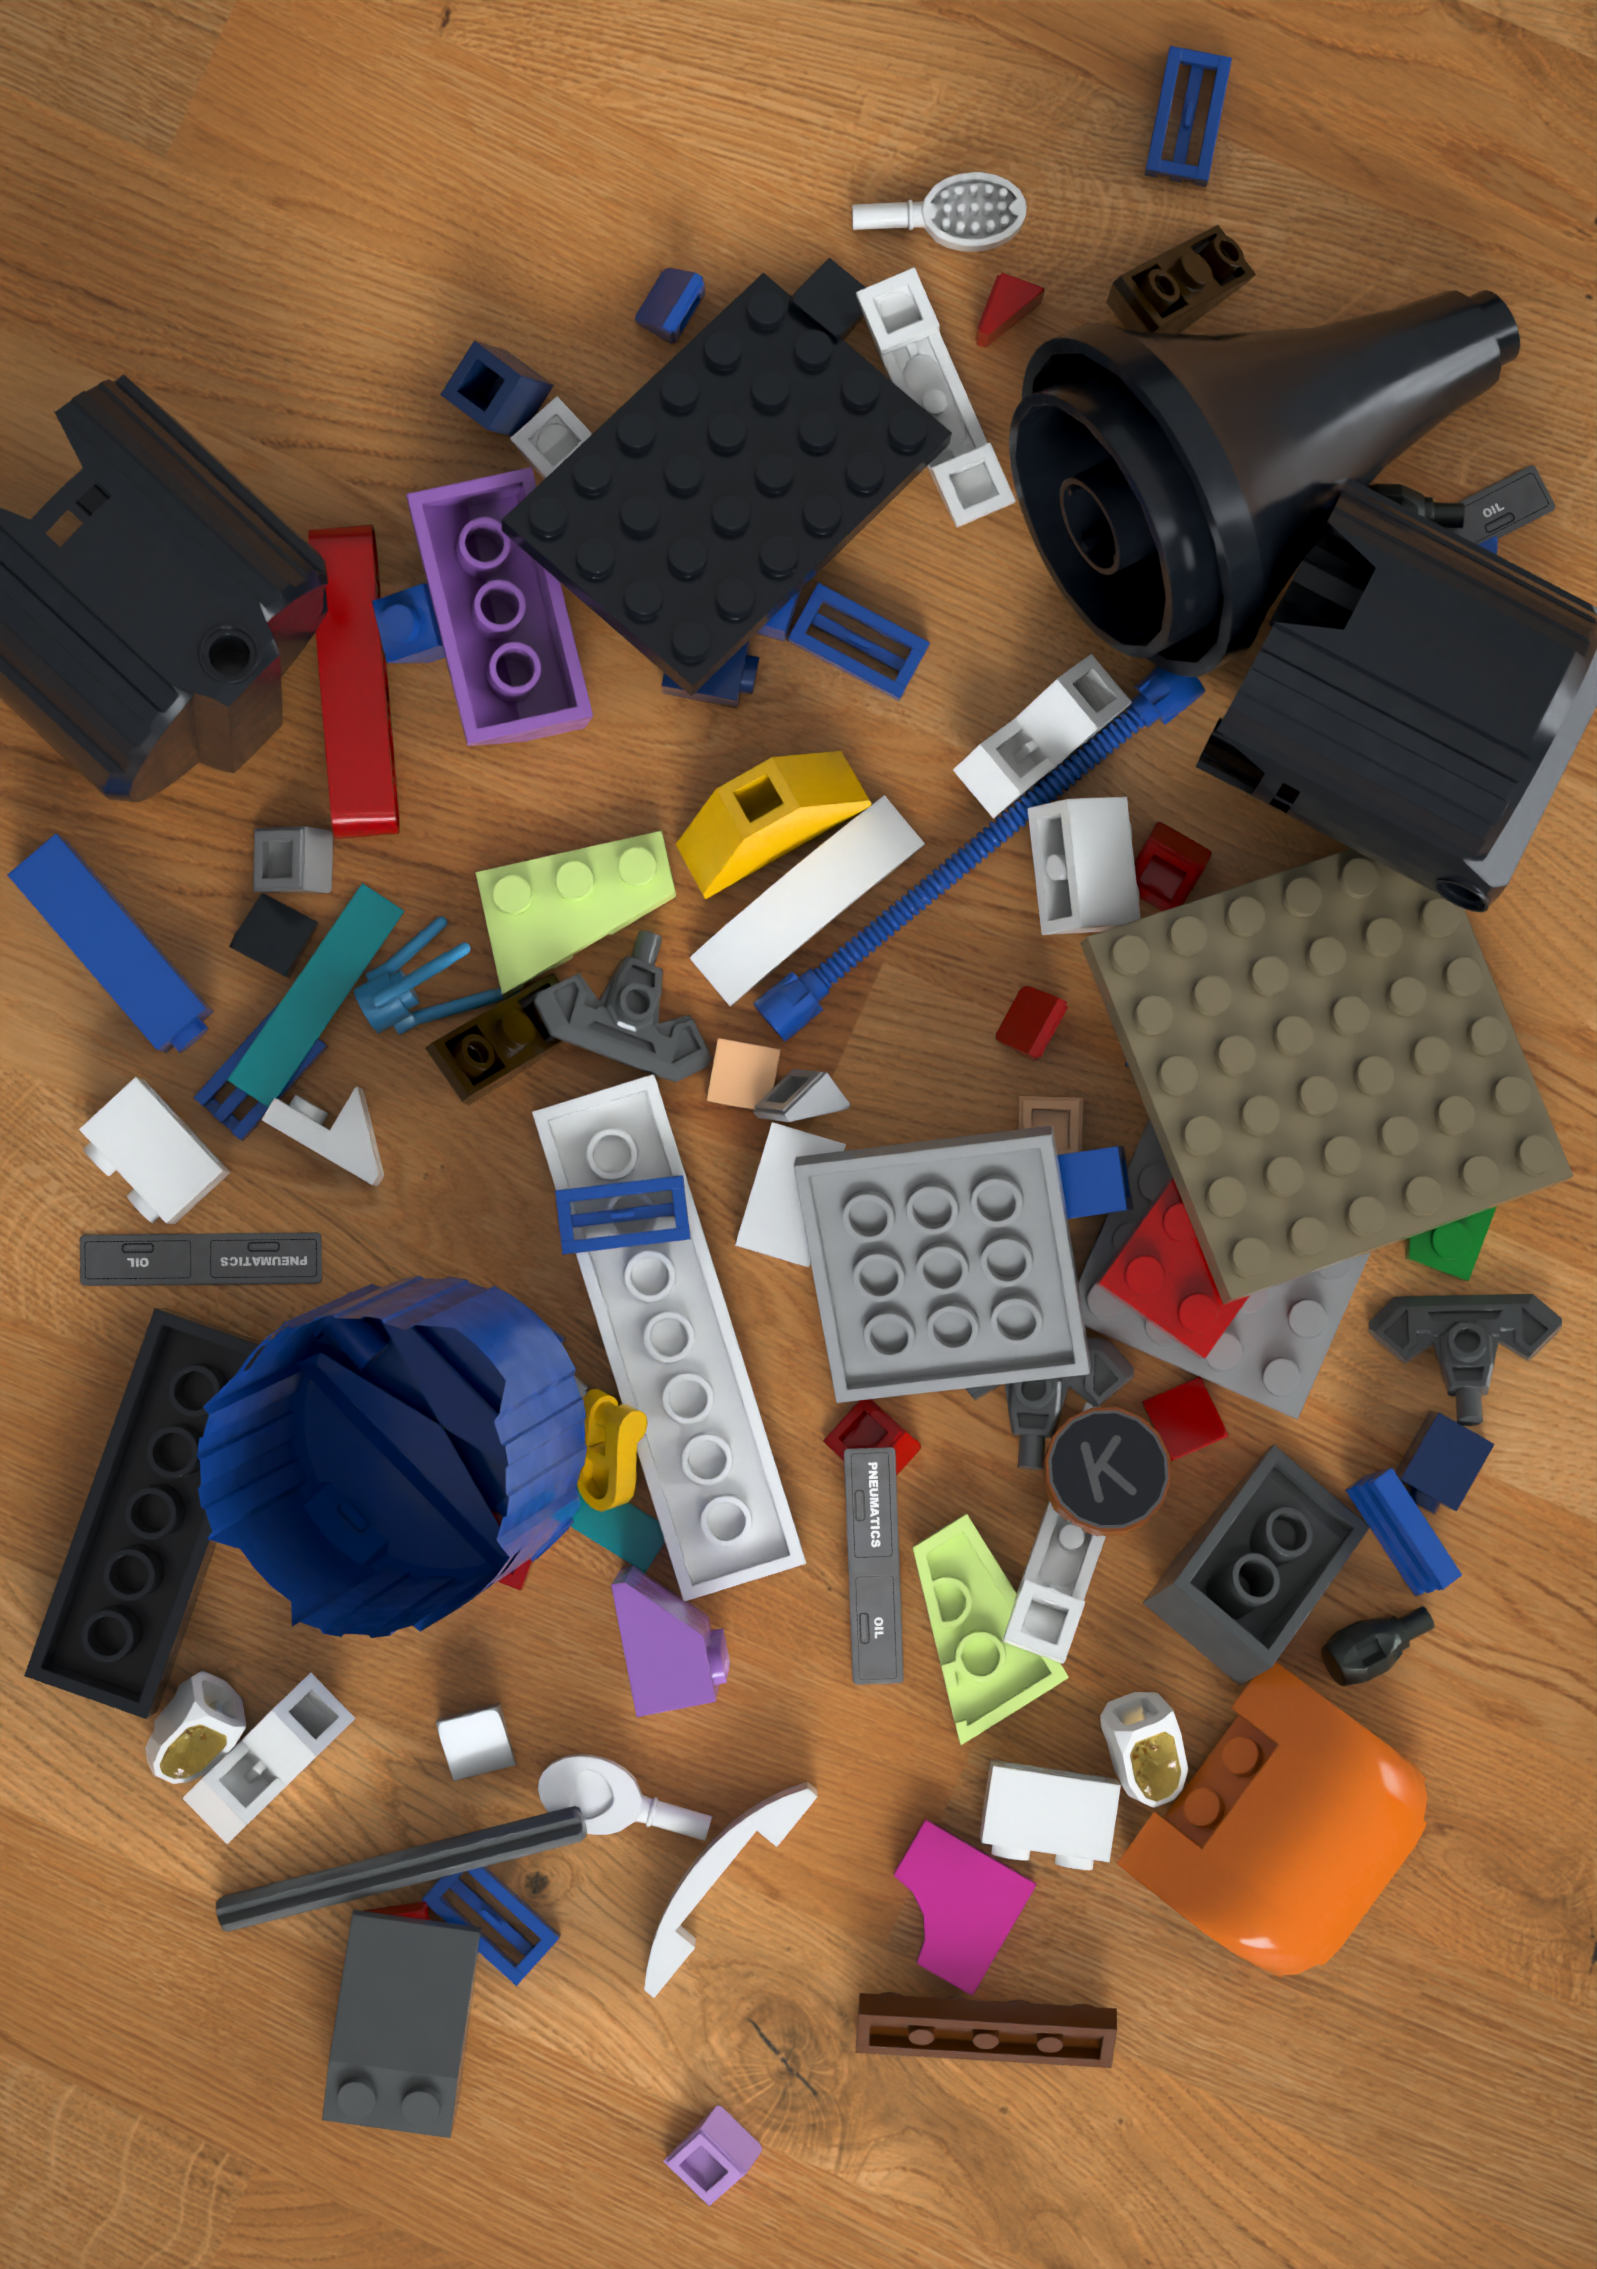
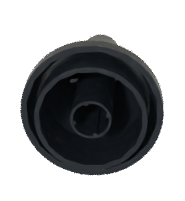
[1009,290,1520,677]

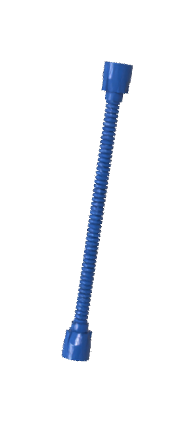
[753,666,1205,1042]

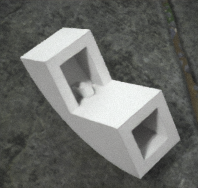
[953,654,1132,819]
[183,1673,356,1844]

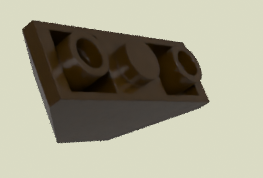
[1106,225,1256,334]
[425,973,565,1105]

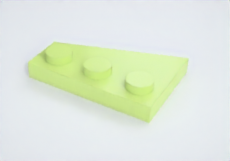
[475,831,676,999]
[912,1513,1069,1746]

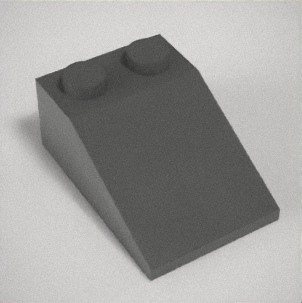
[1143,1445,1370,1686]
[322,1910,481,2138]

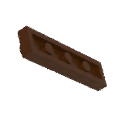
[855,1992,1117,2068]

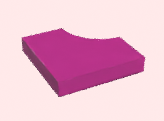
[893,1817,1037,1996]

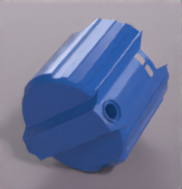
[197,1276,587,1638]

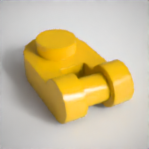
[577,1389,648,1512]

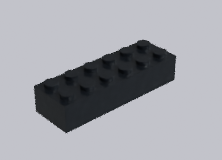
[24,1308,266,1719]

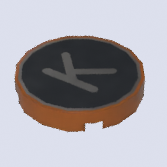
[1042,1407,1172,1536]

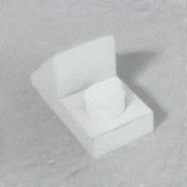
[262,1086,384,1186]

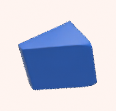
[635,268,705,344]

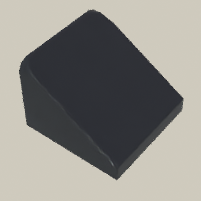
[789,258,866,341]
[229,893,319,979]

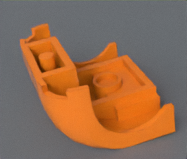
[1116,1662,1428,1978]

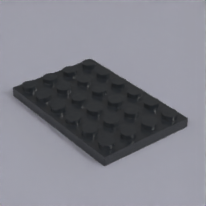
[501,273,952,696]

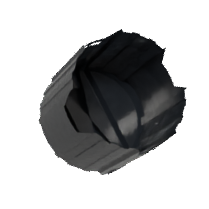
[0,374,328,802]
[1196,478,1597,912]

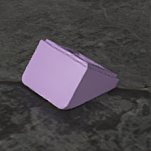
[663,2105,762,2206]

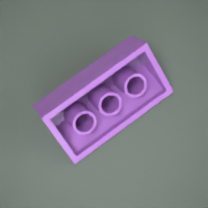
[406,467,593,746]
[611,1565,730,1717]

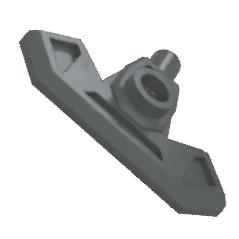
[533,931,711,1083]
[1368,1294,1562,1426]
[965,1338,1134,1470]

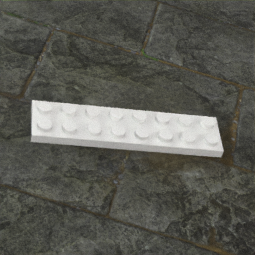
[532,1074,806,1602]

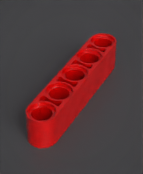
[308,524,400,839]

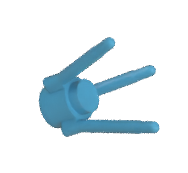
[353,916,520,1035]

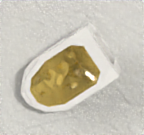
[145,1670,246,1784]
[1100,1692,1188,1808]

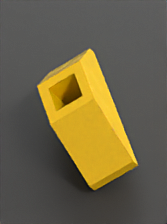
[675,751,872,899]

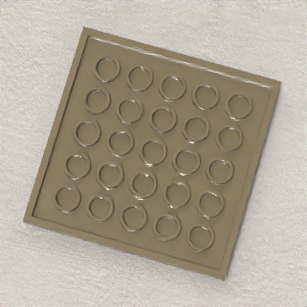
[1080,849,1573,1305]

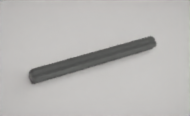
[216,1806,587,1932]

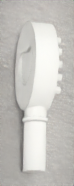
[852,172,1027,252]
[538,1753,712,1841]

